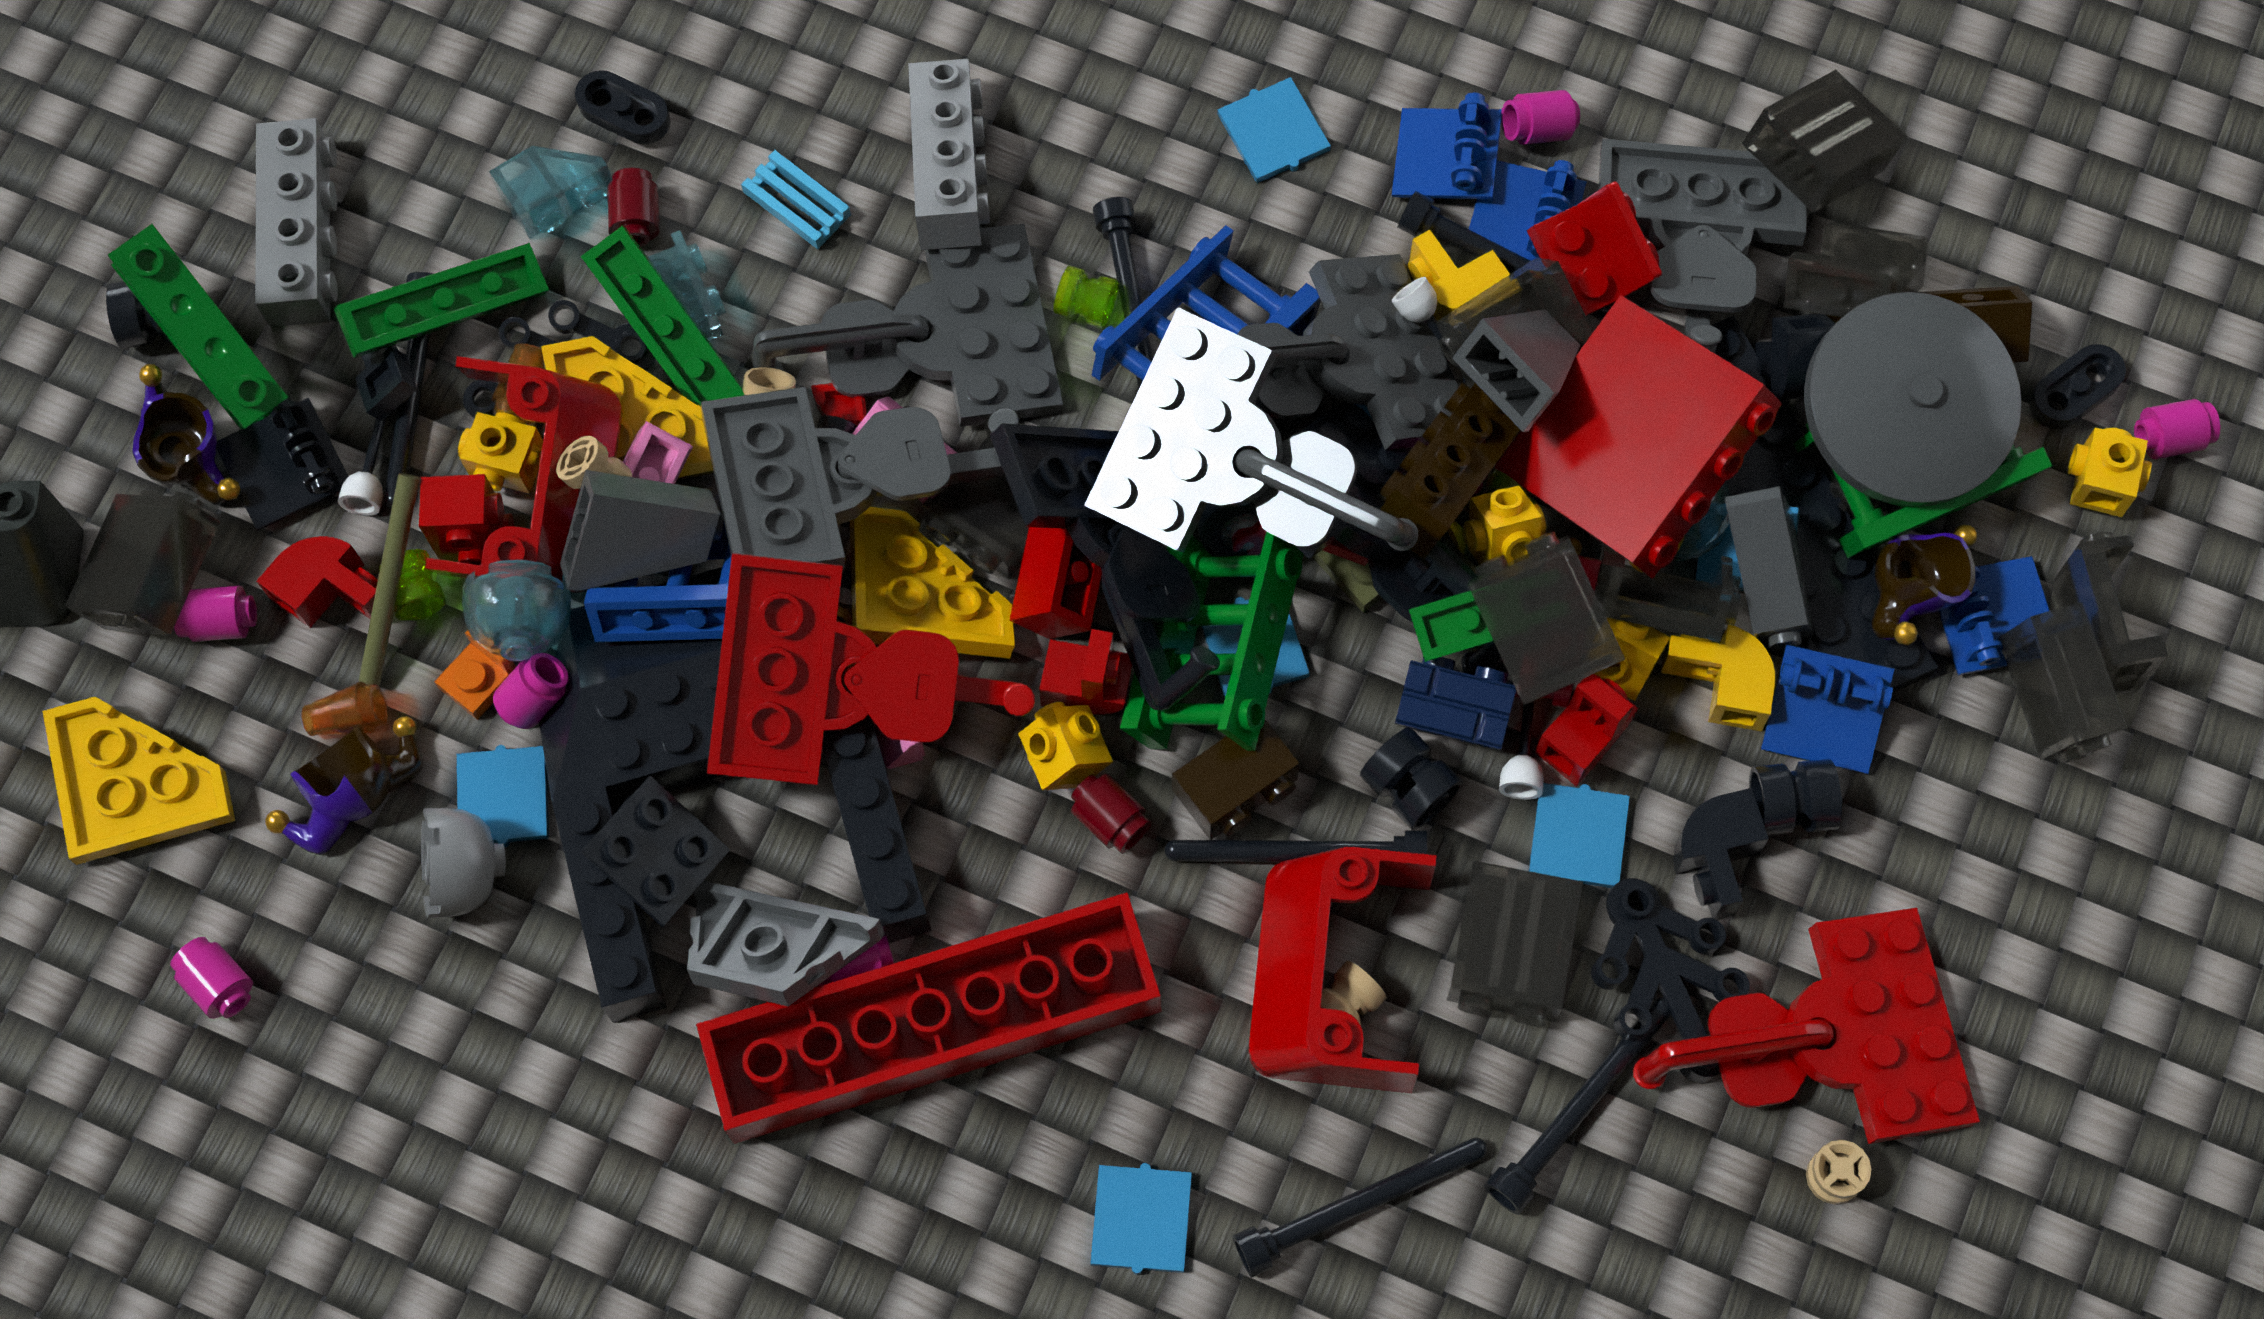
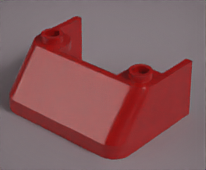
[425,356,623,593]
[1248,847,1437,1094]

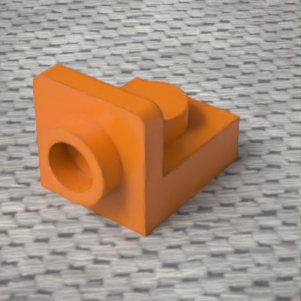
[434,626,516,720]

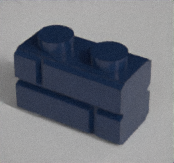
[1395,657,1517,751]

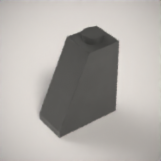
[1452,309,1580,432]
[560,470,724,591]
[1725,486,1814,650]

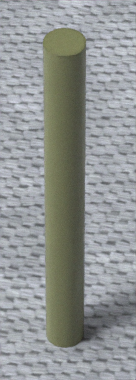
[359,473,420,686]

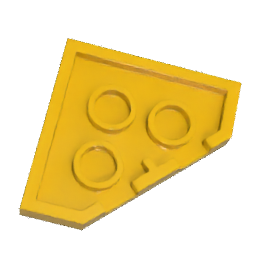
[541,336,714,480]
[850,507,1015,659]
[42,697,235,865]

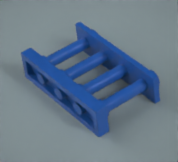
[1091,225,1321,381]
[584,523,731,642]

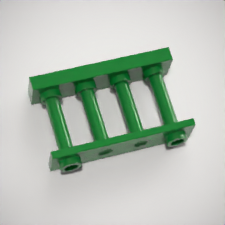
[108,224,288,430]
[1793,423,2052,558]
[1120,531,1303,751]

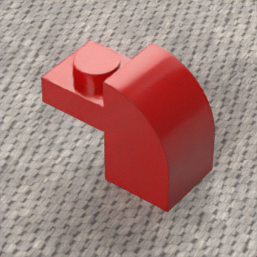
[256,536,378,628]
[1039,629,1132,714]
[1535,671,1639,787]

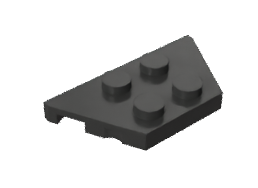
[687,881,885,1006]

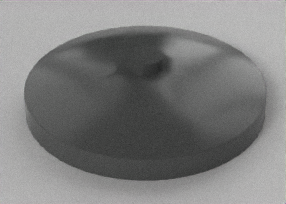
[1804,292,2021,507]

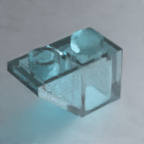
[489,146,612,239]

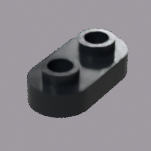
[575,70,671,144]
[2029,344,2126,429]

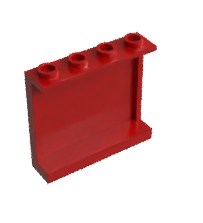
[1495,295,1782,579]

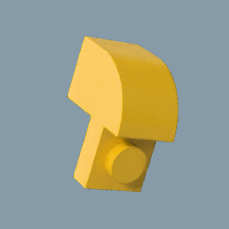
[1408,230,1521,333]
[1661,625,1775,732]

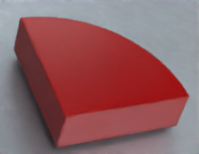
[811,383,867,427]

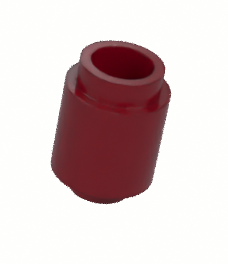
[607,167,660,247]
[1071,774,1152,854]

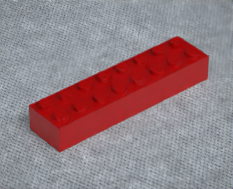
[696,892,1162,1144]

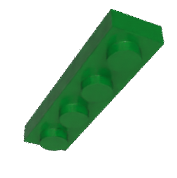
[581,226,745,407]
[334,243,549,358]

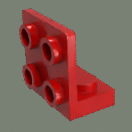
[1526,181,1662,323]

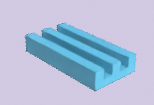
[741,150,851,250]

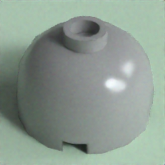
[421,808,506,918]

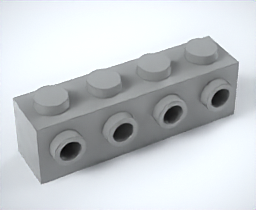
[908,59,990,250]
[255,118,338,327]

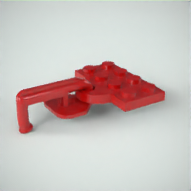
[707,553,1035,785]
[1633,908,1980,1144]

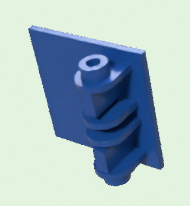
[1392,92,1502,199]
[1469,160,1587,267]
[1939,556,2063,675]
[1761,644,1895,774]

